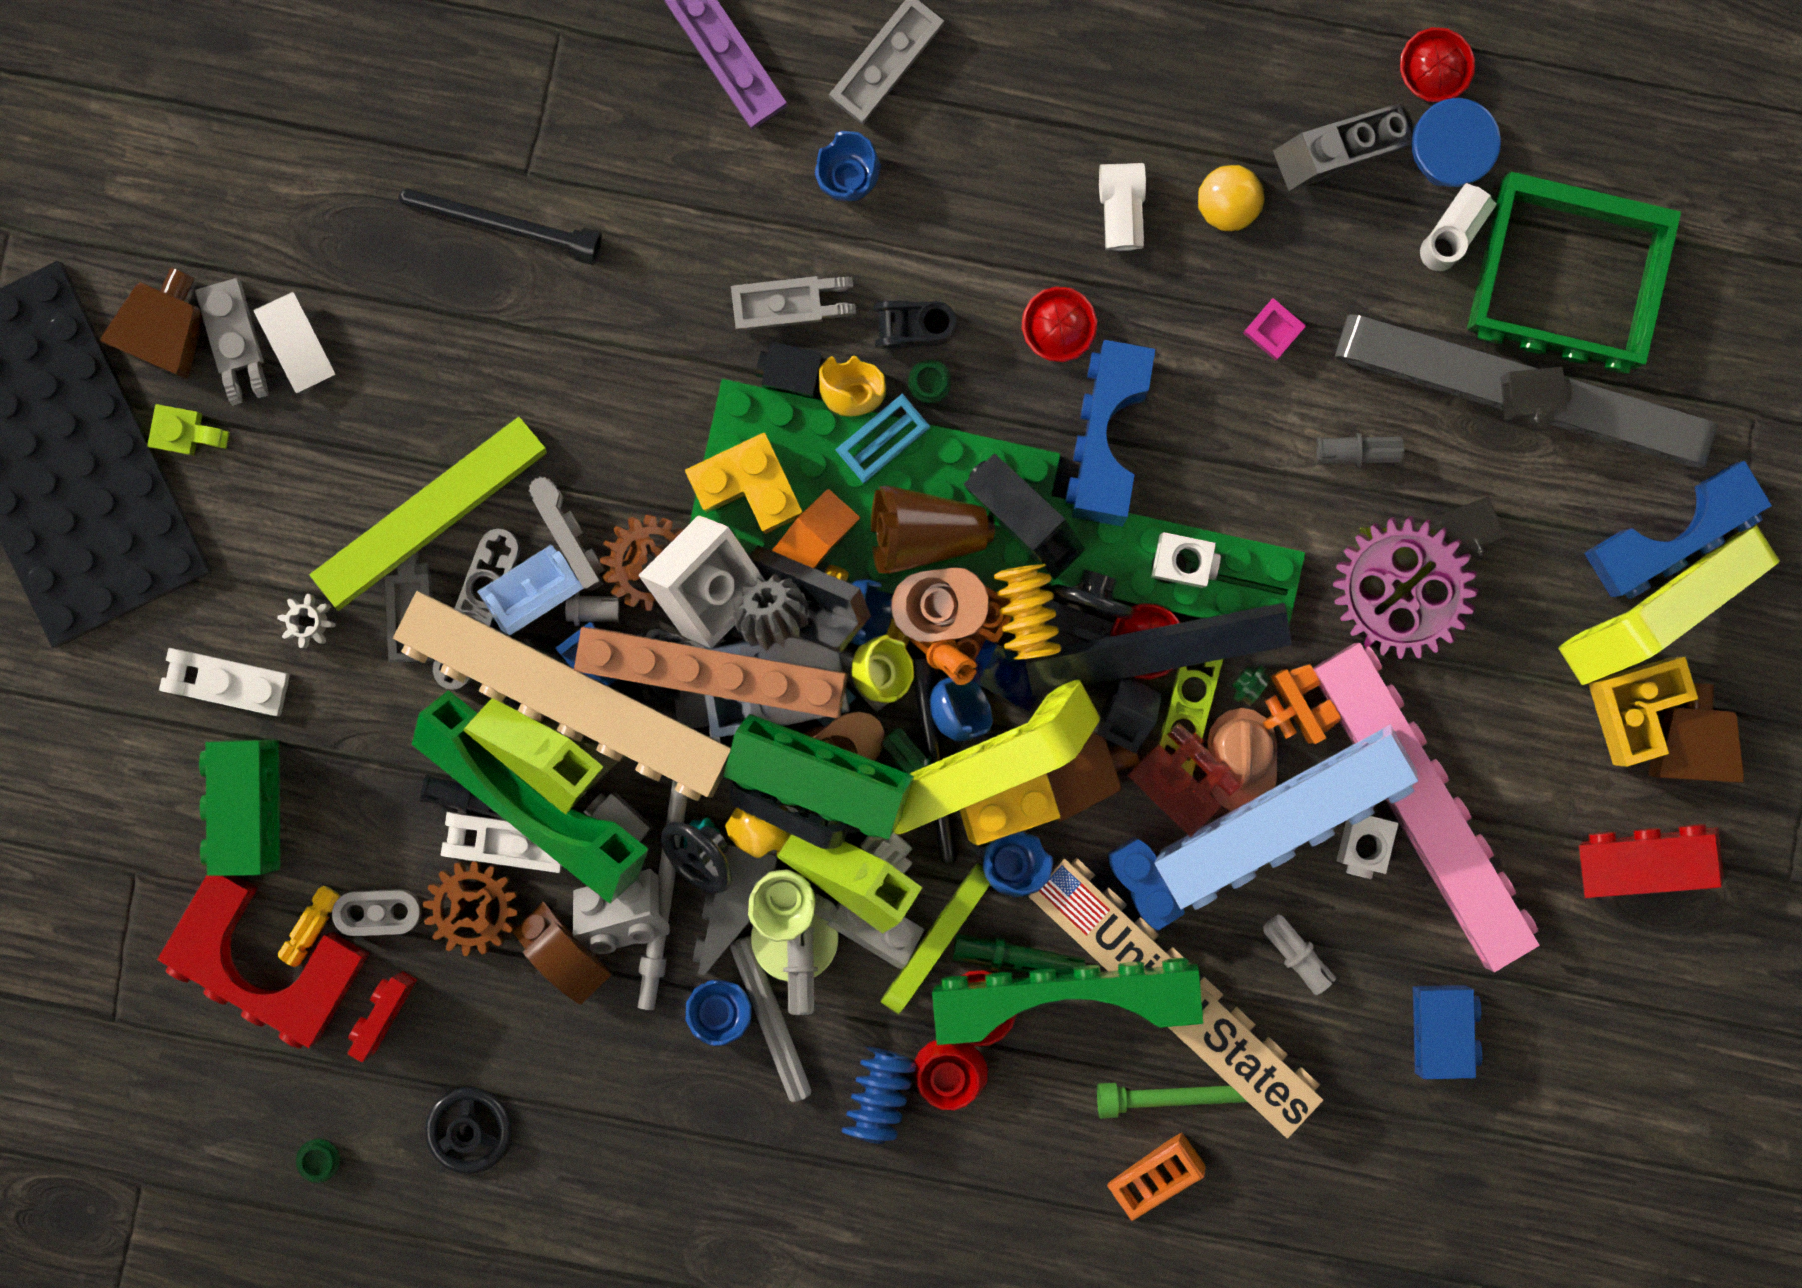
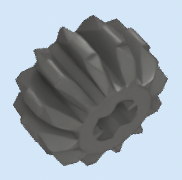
[733,574,809,651]

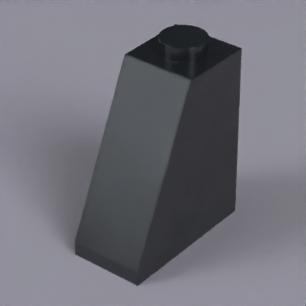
[963,453,1086,580]

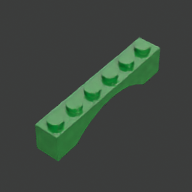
[411,690,648,904]
[932,958,1204,1045]

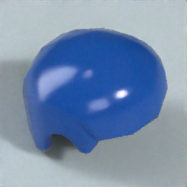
[815,131,881,202]
[850,579,892,646]
[929,677,993,742]
[983,831,1053,898]
[685,979,752,1046]

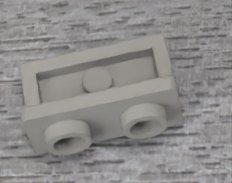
[573,869,670,954]

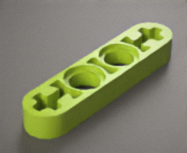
[1151,659,1223,793]
[880,863,990,1014]

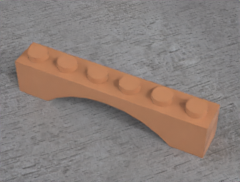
[574,627,848,718]

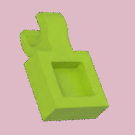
[147,404,230,456]

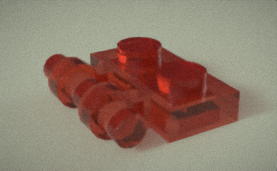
[1127,723,1241,837]

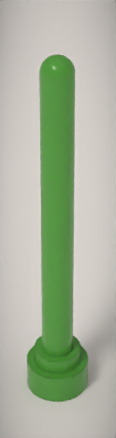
[1097,1083,1248,1119]

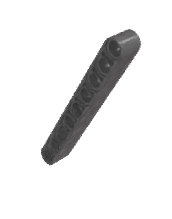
[1335,315,1718,468]

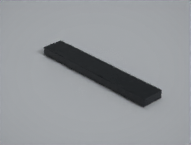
[1025,603,1292,696]

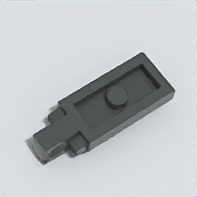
[385,551,434,662]

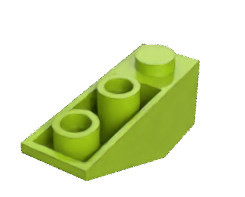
[463,698,603,815]
[776,834,922,934]

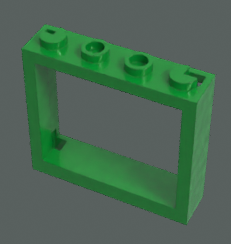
[1467,172,1681,374]

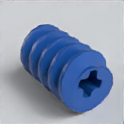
[842,1047,916,1144]

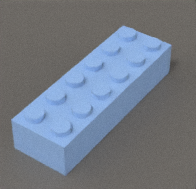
[1155,724,1418,910]

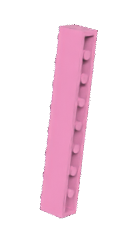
[1313,643,1540,972]

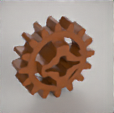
[600,514,683,611]
[423,861,520,956]

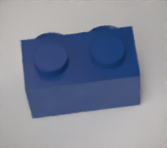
[1413,985,1482,1079]

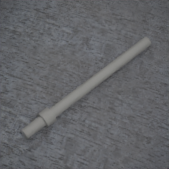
[637,780,688,1010]

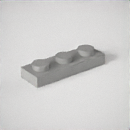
[829,0,944,125]

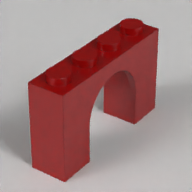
[157,875,370,1049]

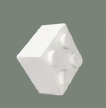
[638,515,765,649]

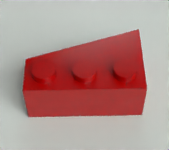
[1579,824,1724,898]

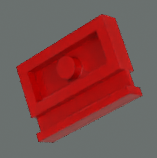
[347,971,418,1063]

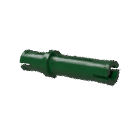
[952,933,1086,975]

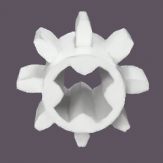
[277,594,336,648]
[860,832,913,874]

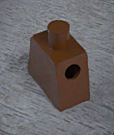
[100,267,203,379]
[1648,683,1744,783]
[1047,731,1140,822]

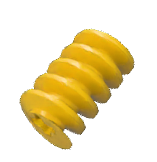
[994,564,1061,659]

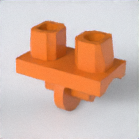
[1262,664,1341,744]

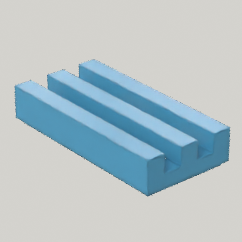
[835,394,930,484]

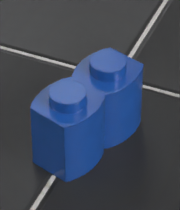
[1108,837,1184,930]

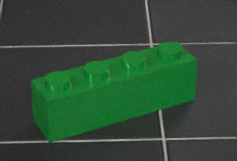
[723,714,914,840]

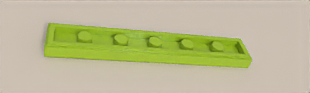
[309,417,547,611]

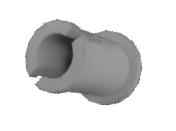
[565,591,619,626]

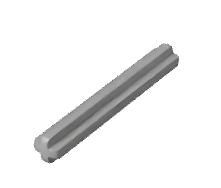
[730,936,811,1102]

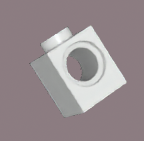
[1151,533,1221,588]
[1336,816,1398,879]

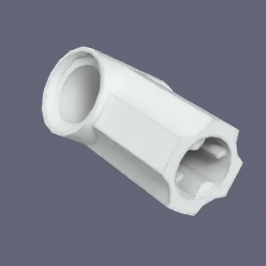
[1099,163,1146,251]
[1420,183,1497,271]

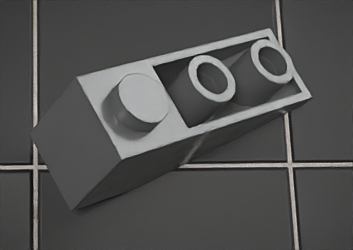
[1273,103,1412,191]
[693,843,778,975]

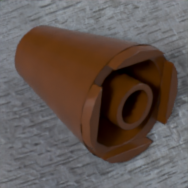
[871,486,995,574]

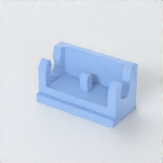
[477,545,584,635]

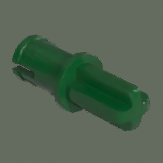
[882,728,933,774]

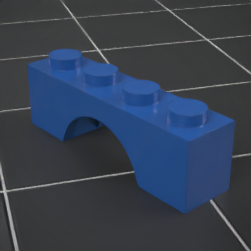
[1066,340,1155,527]
[1584,461,1772,599]

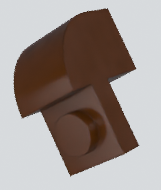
[513,901,612,1005]

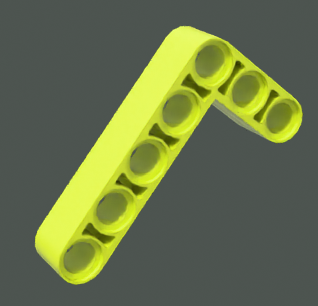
[1558,524,1780,685]
[894,680,1100,835]

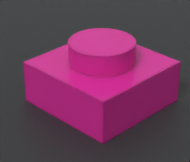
[1243,298,1306,361]

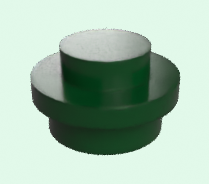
[908,360,951,403]
[1232,664,1271,706]
[296,1138,341,1183]

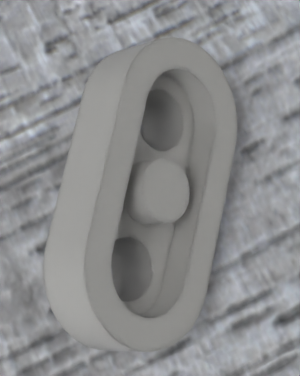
[332,889,422,936]

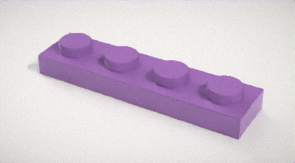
[664,0,788,130]

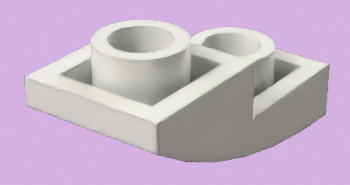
[253,292,335,393]

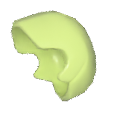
[748,869,816,942]

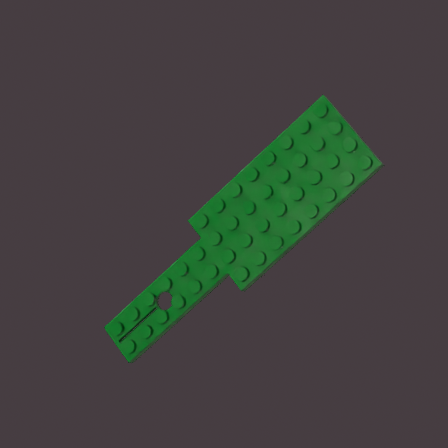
[689,379,1305,625]

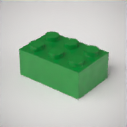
[199,740,280,876]

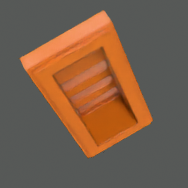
[1107,1132,1206,1221]

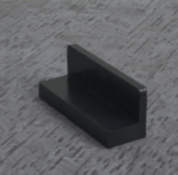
[749,545,871,653]

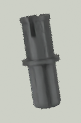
[1316,433,1404,468]

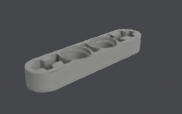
[433,529,521,690]

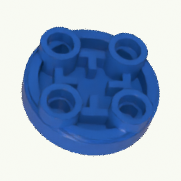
[1411,98,1501,187]

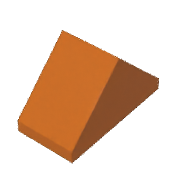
[772,489,861,569]

